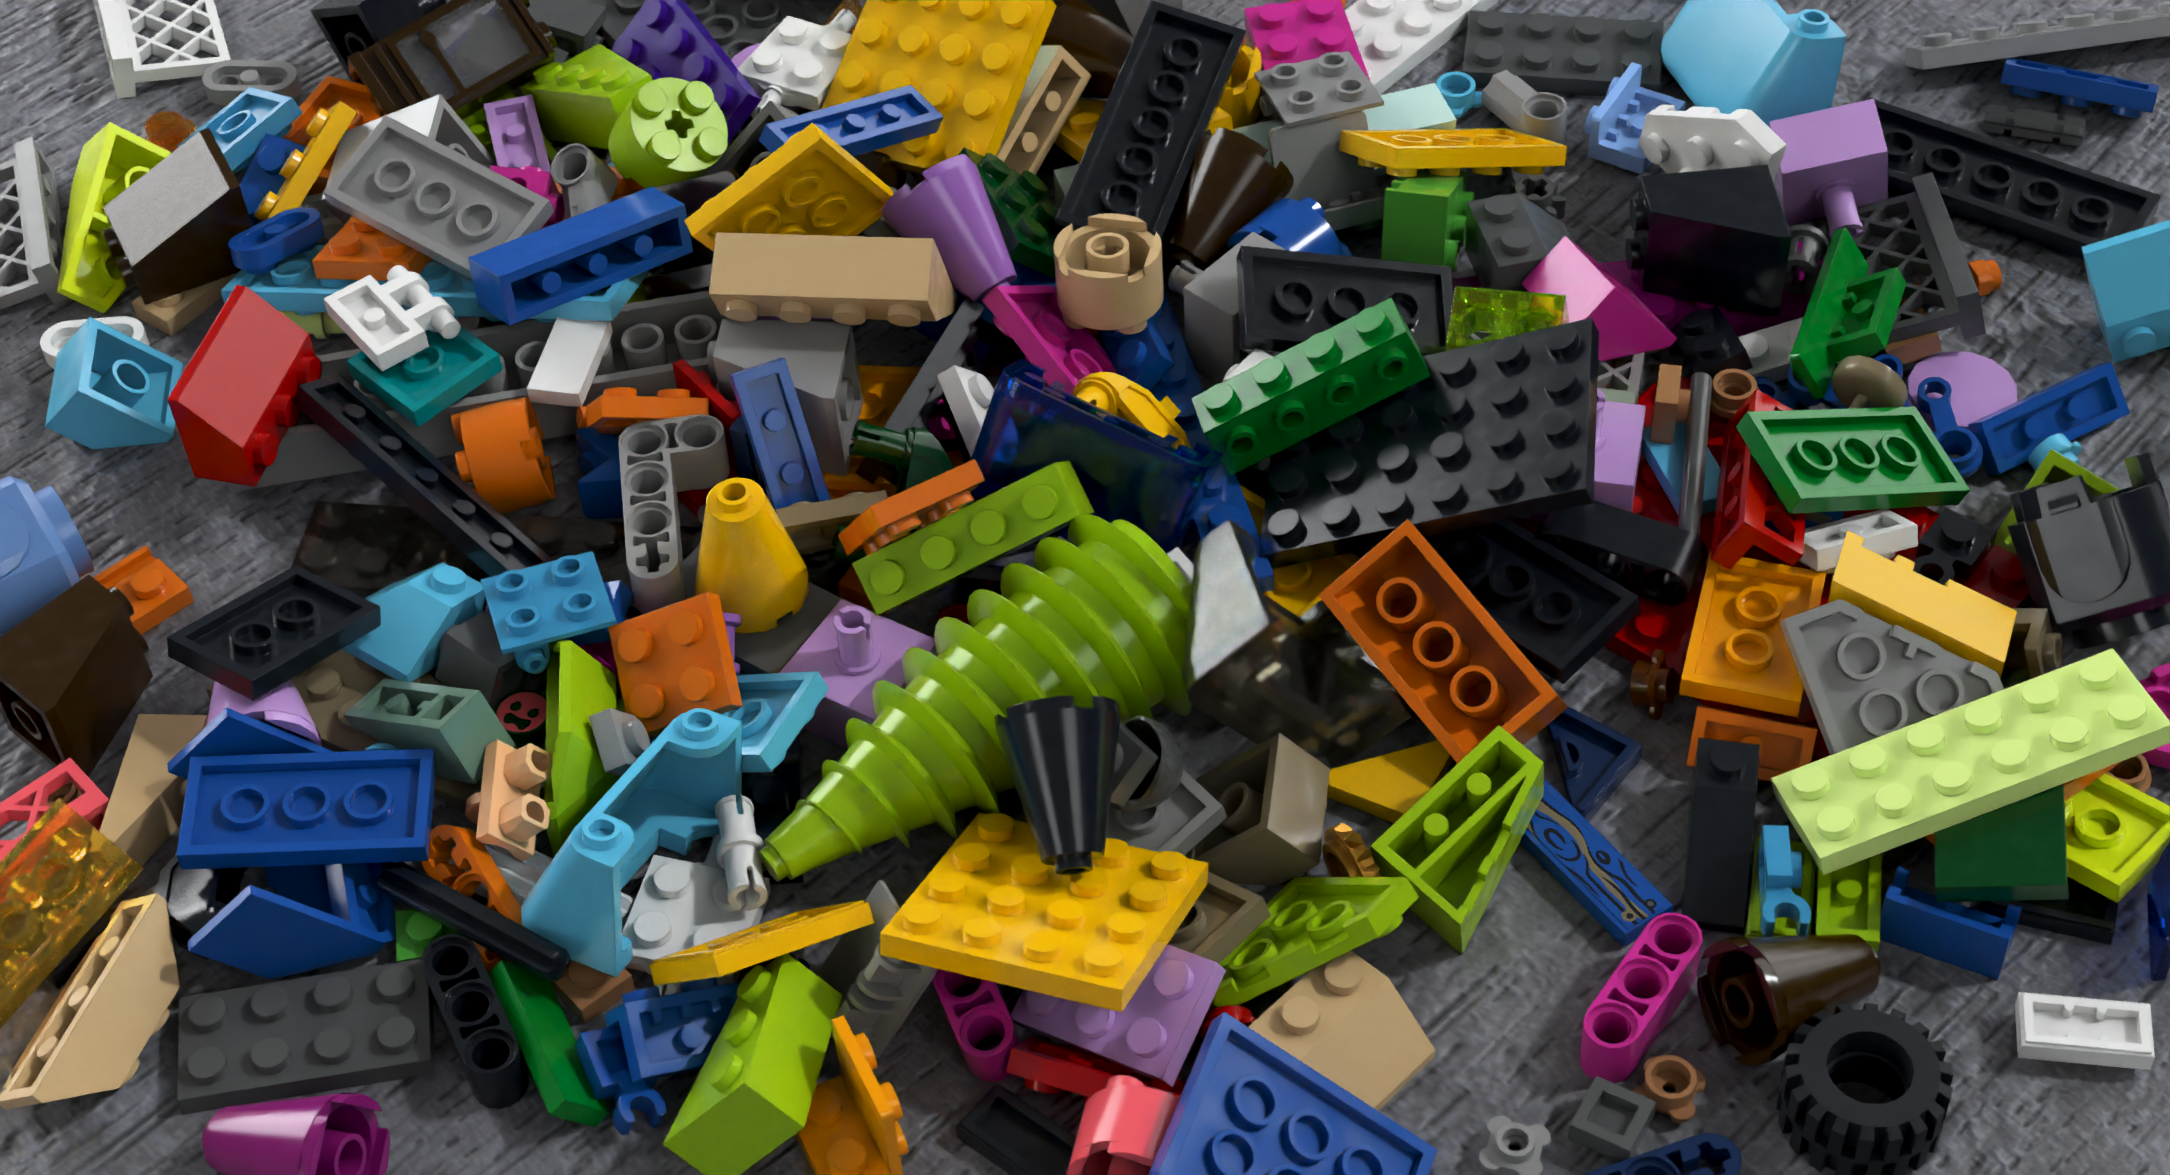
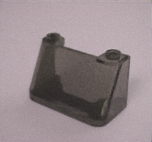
[1182,519,1411,769]

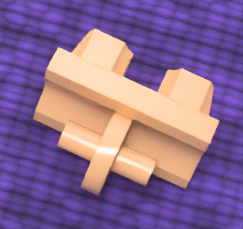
[465,739,553,861]

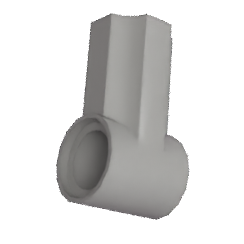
[1481,69,1567,145]
[551,143,617,219]

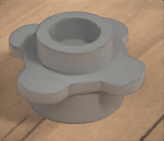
[1478,1115,1551,1175]

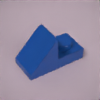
[575,428,624,519]

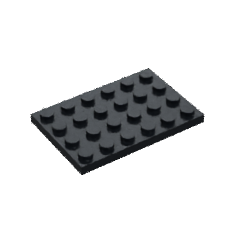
[1259,318,1599,569]

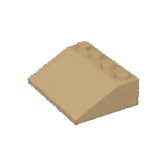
[709,232,959,327]

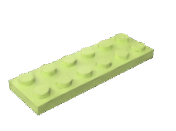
[1771,648,2170,875]

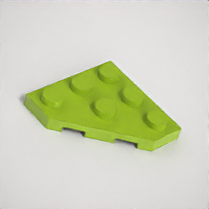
[1207,877,1419,1013]

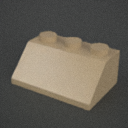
[1249,951,1435,1111]

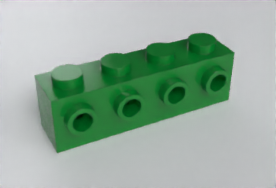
[1191,297,1431,476]

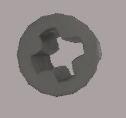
[1783,224,1828,295]

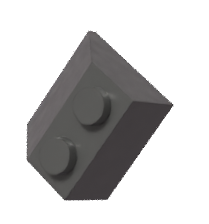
[1465,193,1574,316]

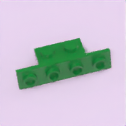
[1790,227,1907,400]

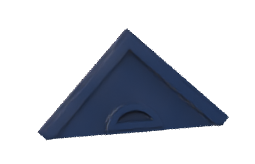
[1547,706,1643,822]

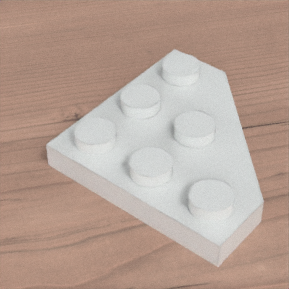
[1638,104,1787,183]

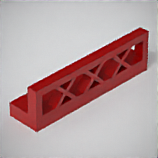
[1711,389,1806,570]

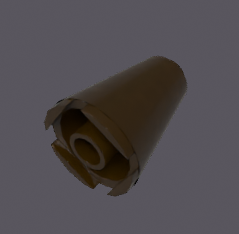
[1041,0,1134,100]
[1164,127,1294,271]
[1697,934,1880,1066]

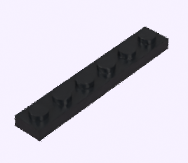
[293,374,554,577]

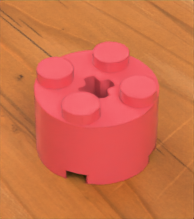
[1066,1075,1181,1175]

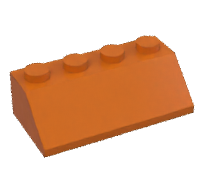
[1318,519,1568,764]

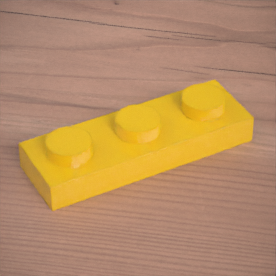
[254,101,357,223]

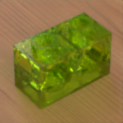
[1446,286,1569,351]

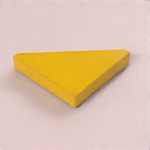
[1327,740,1454,823]

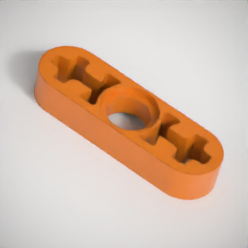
[421,825,522,972]

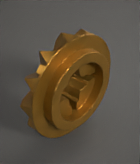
[1322,822,1381,877]

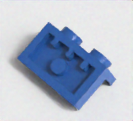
[605,977,741,1083]

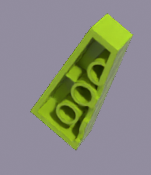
[520,43,652,149]

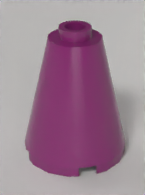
[202,1092,390,1175]

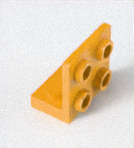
[795,1015,909,1175]

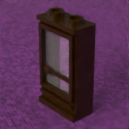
[348,0,557,119]

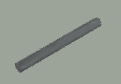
[1678,372,1712,538]

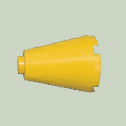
[694,478,809,634]

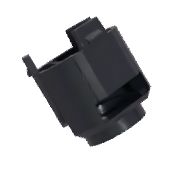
[2008,453,2170,649]

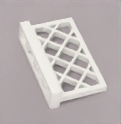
[93,0,231,99]

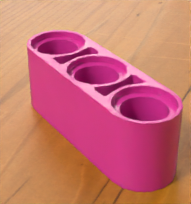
[1579,913,1703,1084]
[931,969,1019,1082]

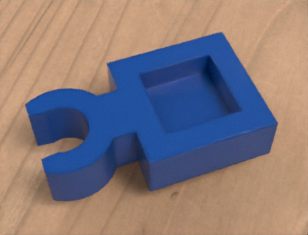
[575,1025,666,1135]

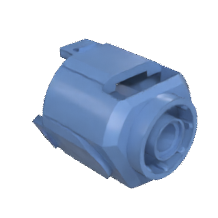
[0,476,94,637]

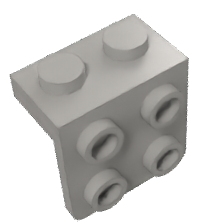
[1267,111,1385,231]

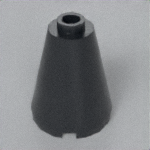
[995,696,1120,875]

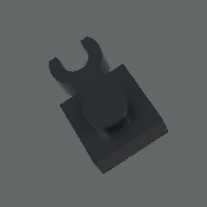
[1913,508,1997,585]

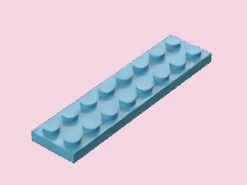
[221,245,650,323]

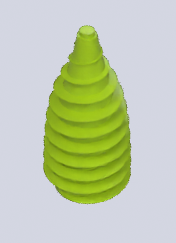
[758,514,1218,882]

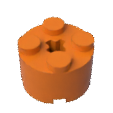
[451,397,556,514]

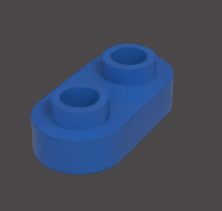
[228,207,325,274]

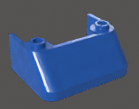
[167,707,396,979]

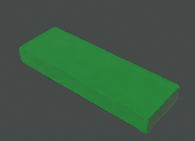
[488,960,610,1127]

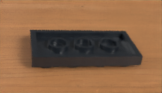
[1236,246,1458,363]

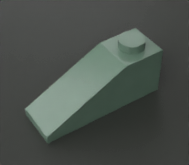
[344,678,516,784]

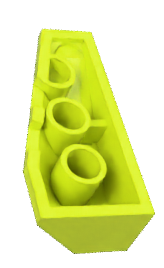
[57,122,172,314]

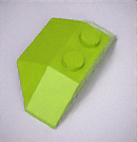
[544,639,626,856]

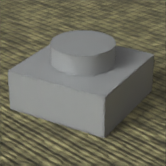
[589,708,650,776]

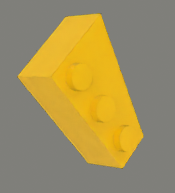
[1828,530,2017,678]

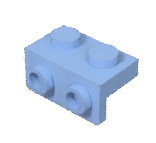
[1584,62,1686,175]

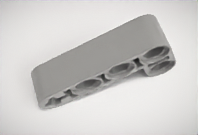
[618,414,730,614]

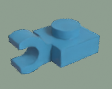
[1756,825,1811,936]

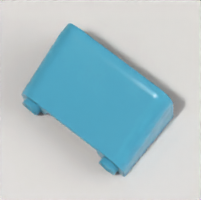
[1660,0,1847,127]
[521,708,742,977]

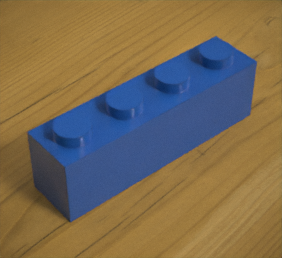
[468,186,693,326]

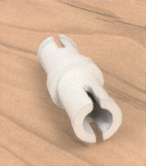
[715,795,768,911]

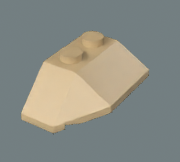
[0,893,180,1110]

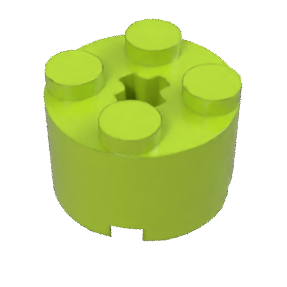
[608,77,728,189]

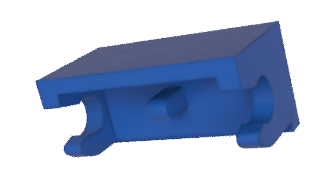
[1880,866,2022,980]

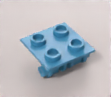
[481,551,617,674]

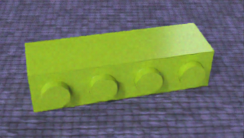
[852,461,1095,616]

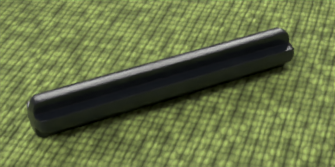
[376,862,570,981]

